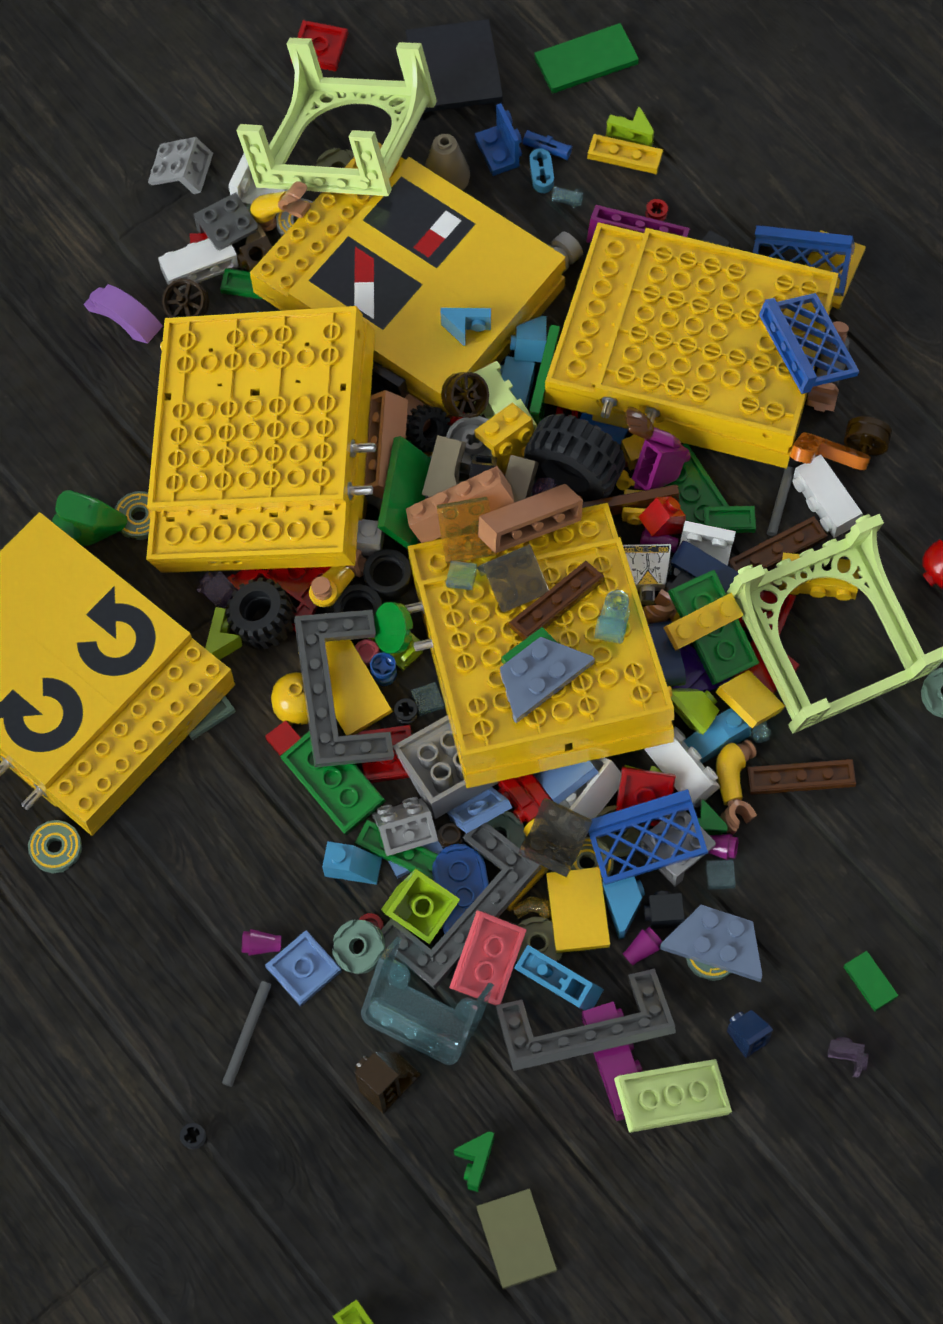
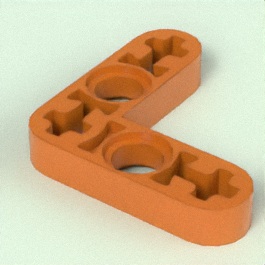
[790,433,870,470]

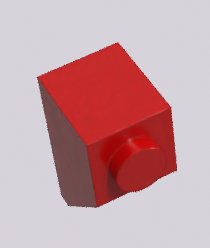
[638,496,686,537]

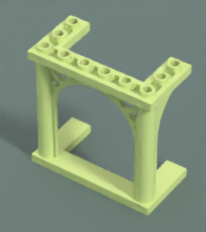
[237,38,437,196]
[726,514,943,734]

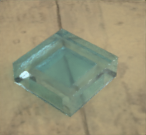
[446,561,477,590]
[411,682,444,716]
[706,860,736,889]

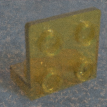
[437,497,497,564]

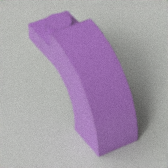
[84,284,163,344]

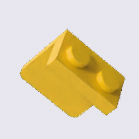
[474,402,534,475]

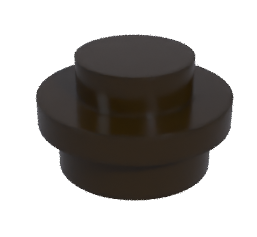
[437,823,464,848]

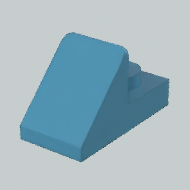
[440,308,491,346]

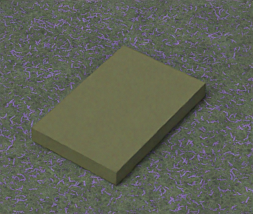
[476,1189,557,1289]

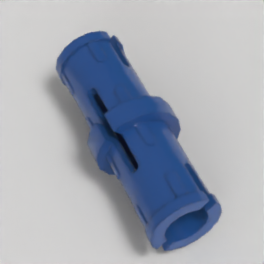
[523,130,572,160]

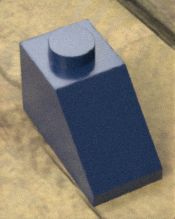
[727,1010,773,1058]

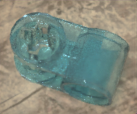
[595,590,630,644]

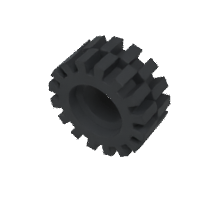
[406,405,451,452]

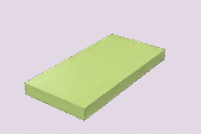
[614,1059,732,1133]

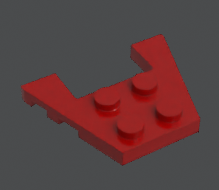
[226,567,331,633]

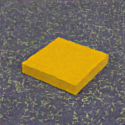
[716,670,785,729]

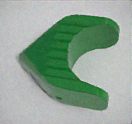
[52,490,128,546]

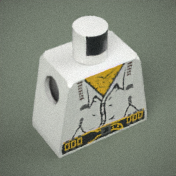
[623,544,671,605]

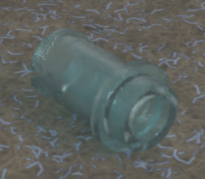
[552,186,583,208]
[750,720,771,743]

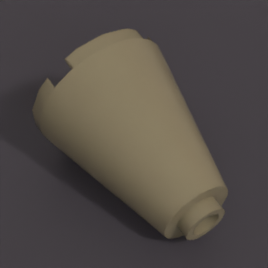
[424,134,470,191]

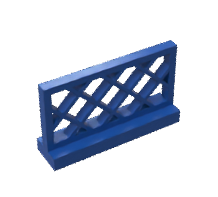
[753,225,855,296]
[759,293,859,394]
[585,789,708,885]

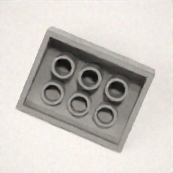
[393,715,499,819]

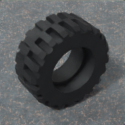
[524,414,625,502]

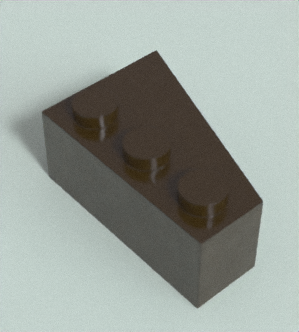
[355,1052,422,1114]

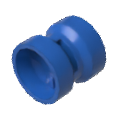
[370,652,397,686]

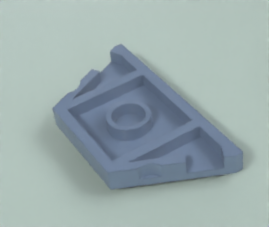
[500,637,595,723]
[660,905,762,982]

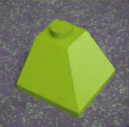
[671,688,720,735]
[381,869,460,944]

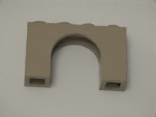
[422,435,539,502]

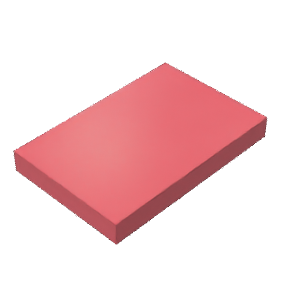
[449,911,527,1006]

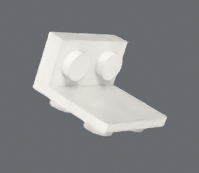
[229,154,287,207]
[674,521,736,576]

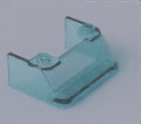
[361,936,494,1065]

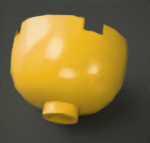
[271,672,308,725]

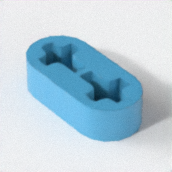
[530,148,554,193]

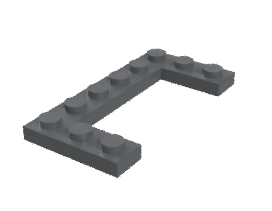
[294,610,394,767]
[381,822,542,990]
[496,969,676,1071]

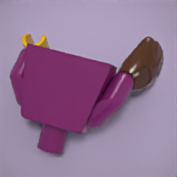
[616,407,691,490]

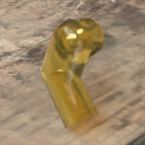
[511,897,551,919]

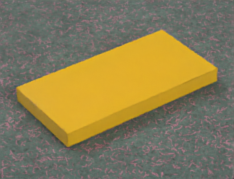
[298,640,393,736]

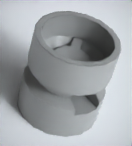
[548,232,583,274]

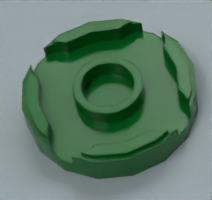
[374,602,413,654]

